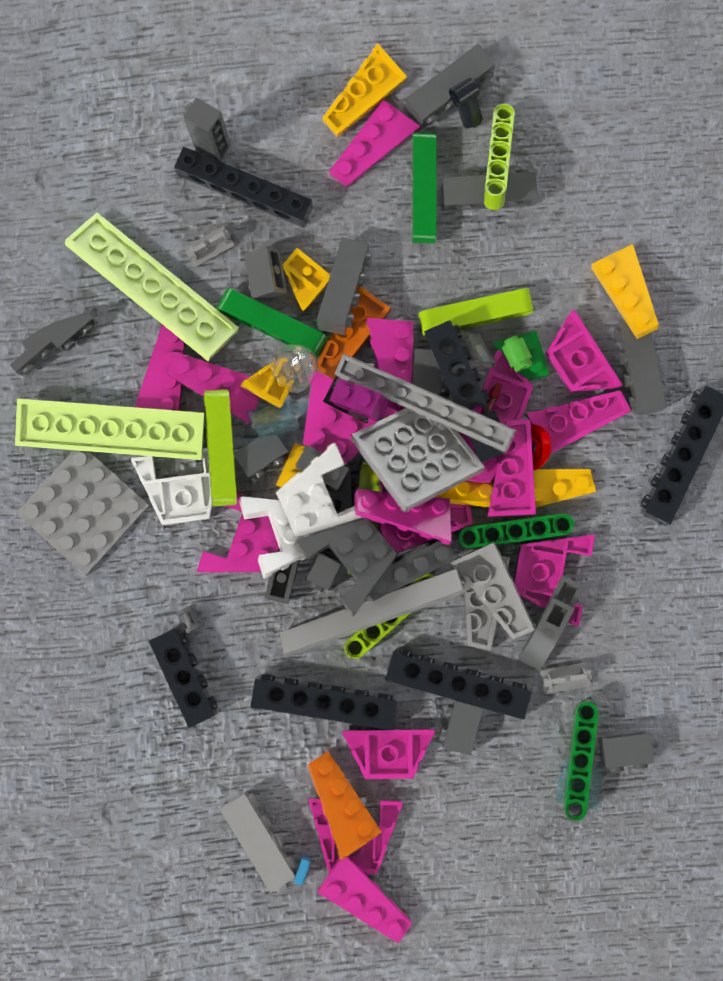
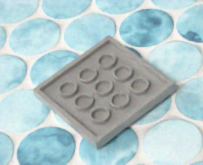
[351,408,485,513]
[16,450,150,576]

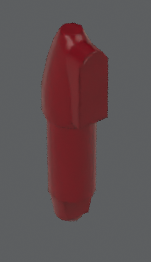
[480,382,502,416]

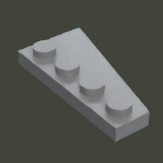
[451,542,535,639]
[463,548,510,651]

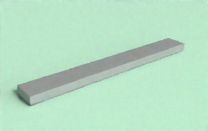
[334,354,517,453]
[280,569,465,657]

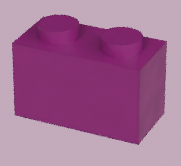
[330,378,389,422]

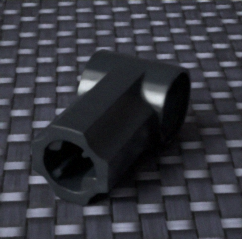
[449,77,483,129]

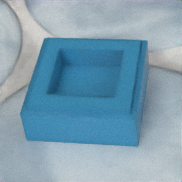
[294,855,311,885]

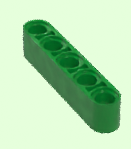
[412,132,436,244]
[216,288,328,359]
[457,514,574,549]
[562,701,599,821]

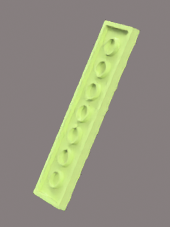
[65,213,239,361]
[15,398,205,460]

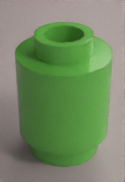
[502,336,533,373]

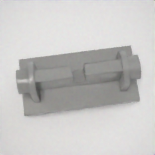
[184,226,235,268]
[540,662,592,694]

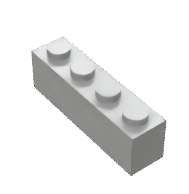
[220,790,297,893]

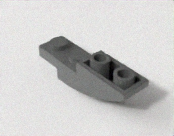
[10,314,98,376]
[518,575,584,670]

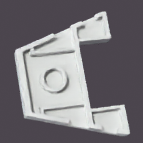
[276,443,366,536]
[131,448,212,526]
[239,496,317,579]

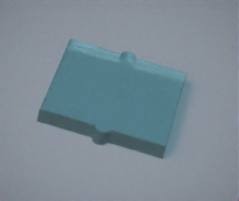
[247,402,300,439]
[555,763,604,810]

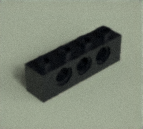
[148,628,218,728]

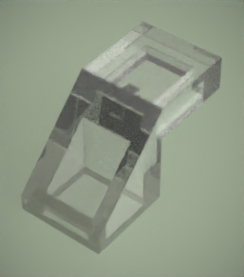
[459,329,496,369]

